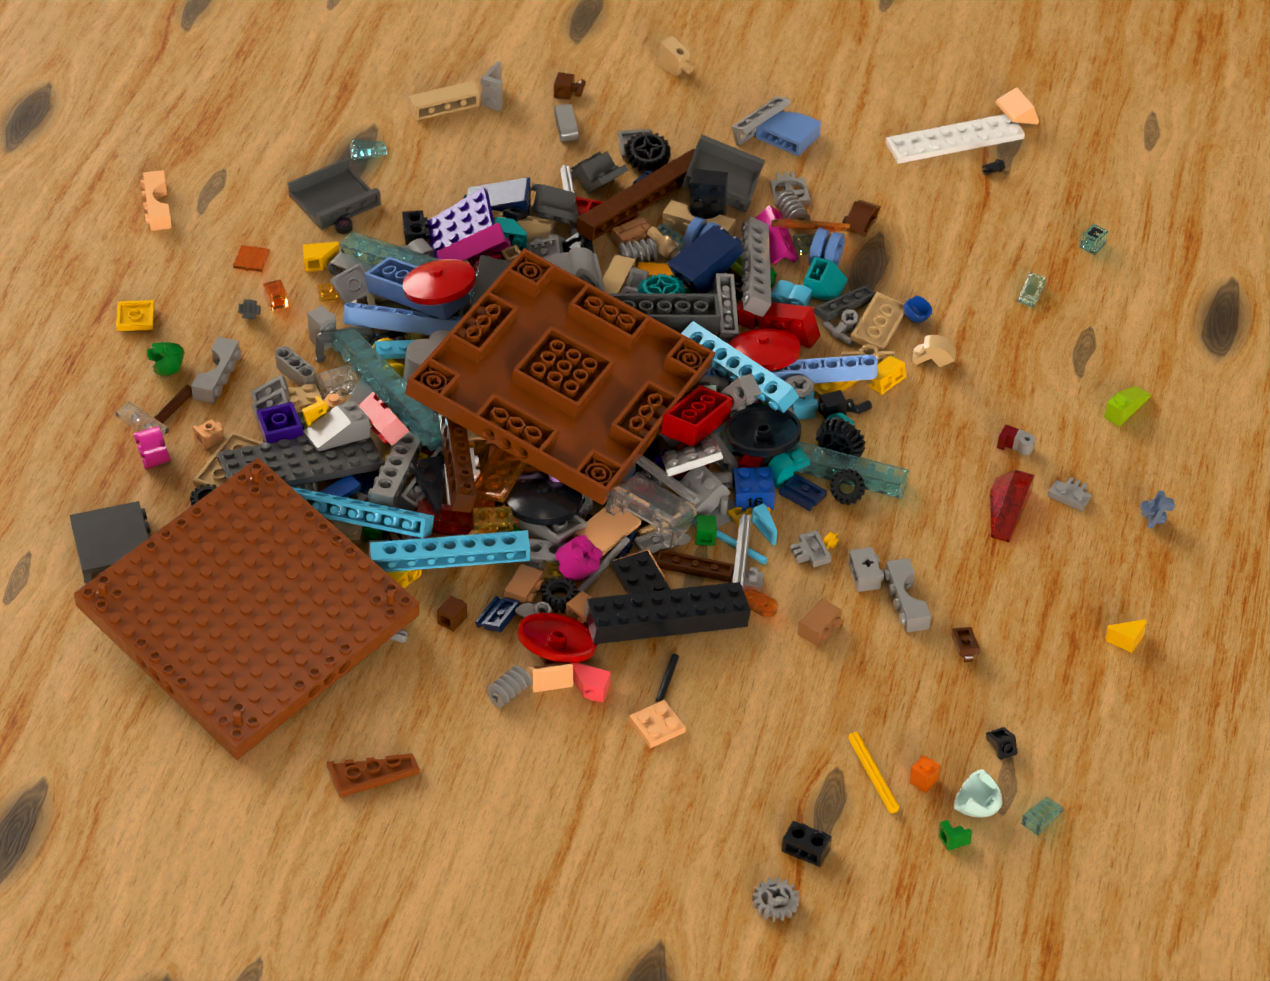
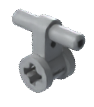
[823,309,858,346]

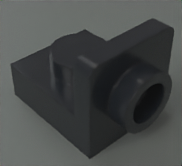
[986,727,1018,760]

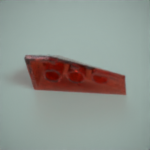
[990,470,1034,542]

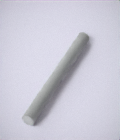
[577,536,630,594]

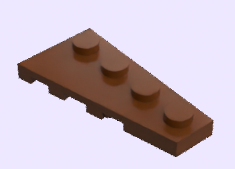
[327,753,420,798]

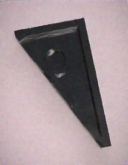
[409,455,445,515]

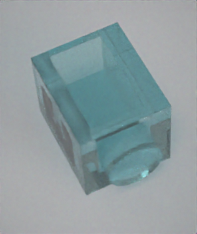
[1080,224,1108,255]

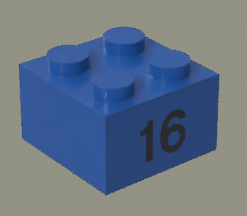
[733,467,775,511]

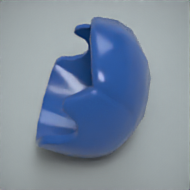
[903,295,932,323]

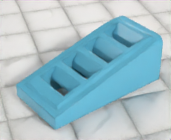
[752,503,777,545]

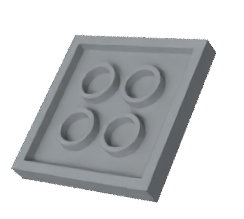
[661,438,723,477]

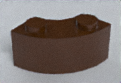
[842,200,881,237]

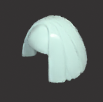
[954,769,1002,818]

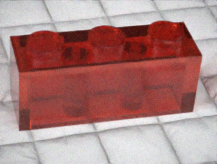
[415,500,475,536]

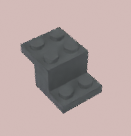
[571,151,628,194]
[531,183,578,223]

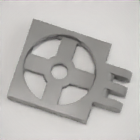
[770,172,810,208]

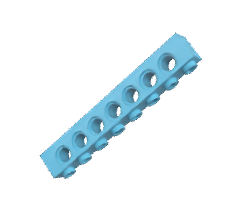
[681,321,799,413]
[292,487,434,538]
[370,530,530,572]

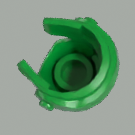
[147,342,185,377]

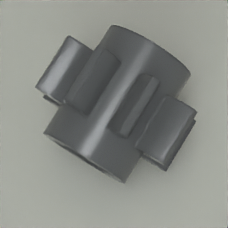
[238,300,261,320]

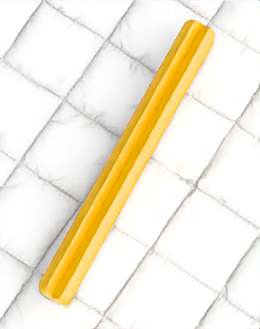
[848,731,899,814]

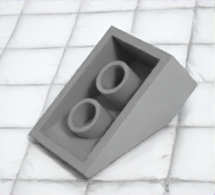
[303,401,371,452]
[519,515,588,543]

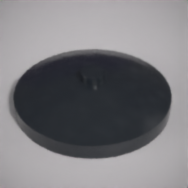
[725,405,802,457]
[505,471,582,525]

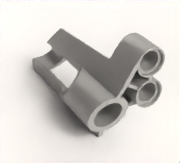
[545,247,605,292]

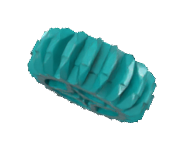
[637,274,686,294]

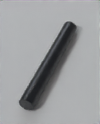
[655,654,679,703]

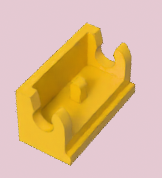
[868,356,906,395]

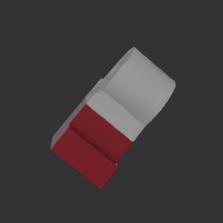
[997,424,1035,455]

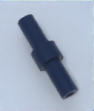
[615,531,637,559]

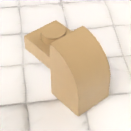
[912,335,956,367]

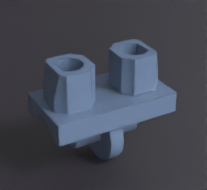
[1140,490,1175,528]

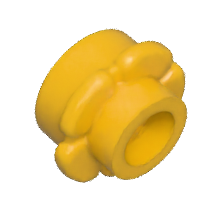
[823,531,839,549]

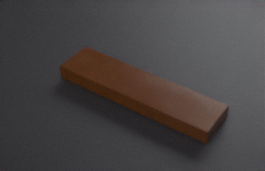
[656,549,734,583]

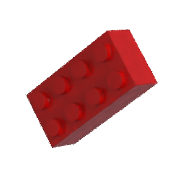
[661,385,733,447]

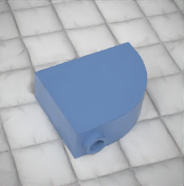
[756,112,821,156]

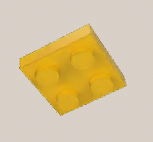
[116,300,155,331]

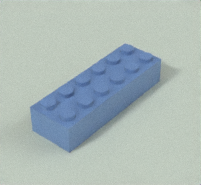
[364,256,470,320]

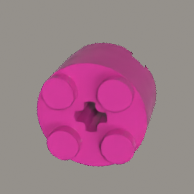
[133,426,171,470]
[555,535,602,582]

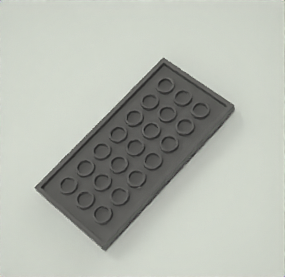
[217,436,385,487]

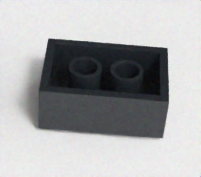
[689,169,728,219]

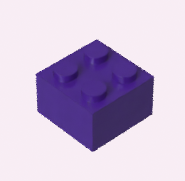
[256,402,303,443]

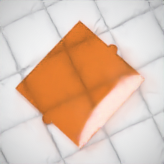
[233,245,270,272]

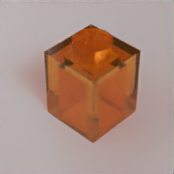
[263,279,288,310]

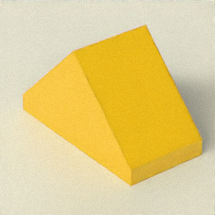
[1105,619,1147,653]

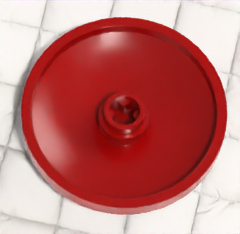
[403,259,476,305]
[728,328,801,371]
[517,613,597,663]

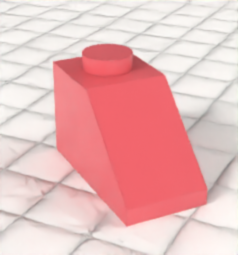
[572,663,611,702]

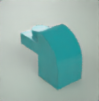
[768,447,810,489]

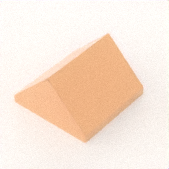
[995,87,1039,124]
[528,662,573,692]

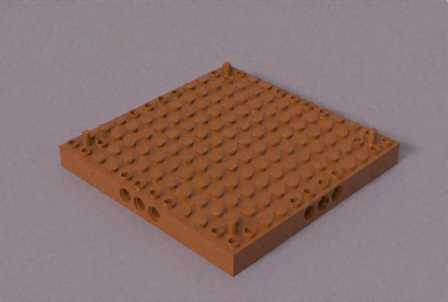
[405,248,715,505]
[74,457,419,760]

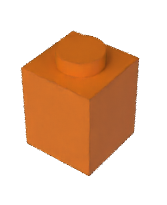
[909,755,941,793]

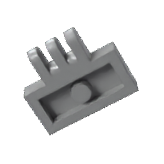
[1048,477,1091,511]
[790,530,832,567]

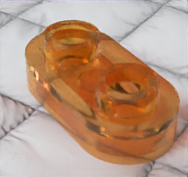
[744,589,778,617]

